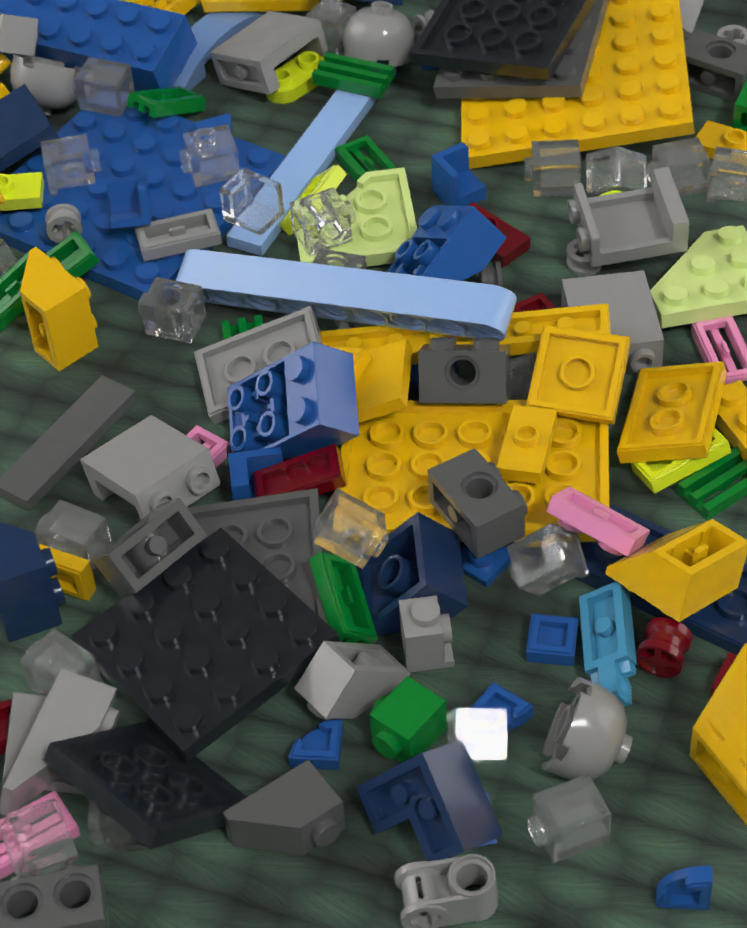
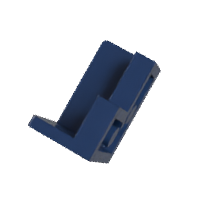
[356,739,502,862]

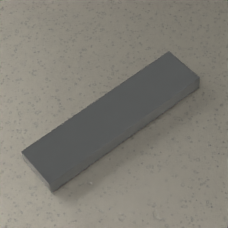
[0,375,137,511]

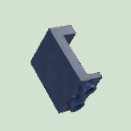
[0,84,67,172]

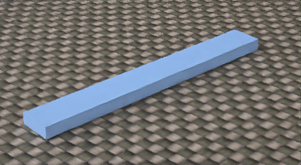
[226,60,396,256]

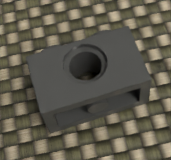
[684,28,747,103]
[418,337,511,404]
[427,448,528,559]
[92,498,207,596]

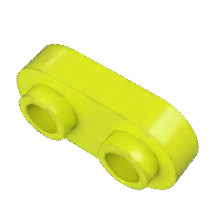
[266,51,324,104]

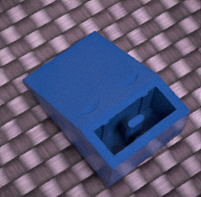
[385,205,507,281]
[227,341,360,459]

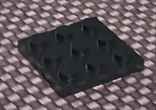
[43,721,247,850]

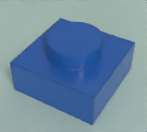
[461,545,515,588]

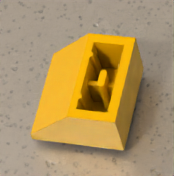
[20,247,99,372]
[605,519,747,622]

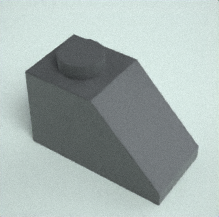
[223,760,346,855]

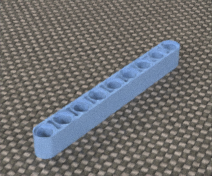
[173,249,517,341]

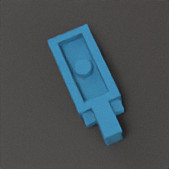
[579,581,637,707]

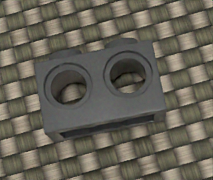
[0,864,110,928]

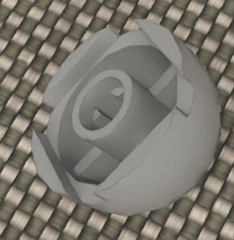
[342,1,415,67]
[10,54,86,116]
[541,677,633,782]

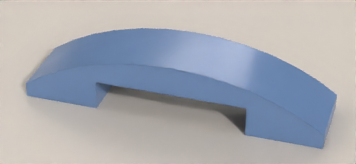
[173,12,265,90]

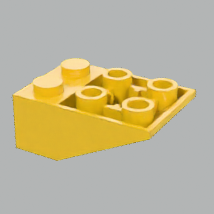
[689,643,747,825]

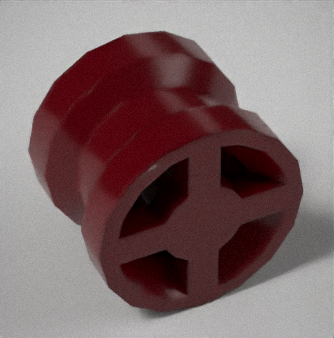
[636,617,693,678]

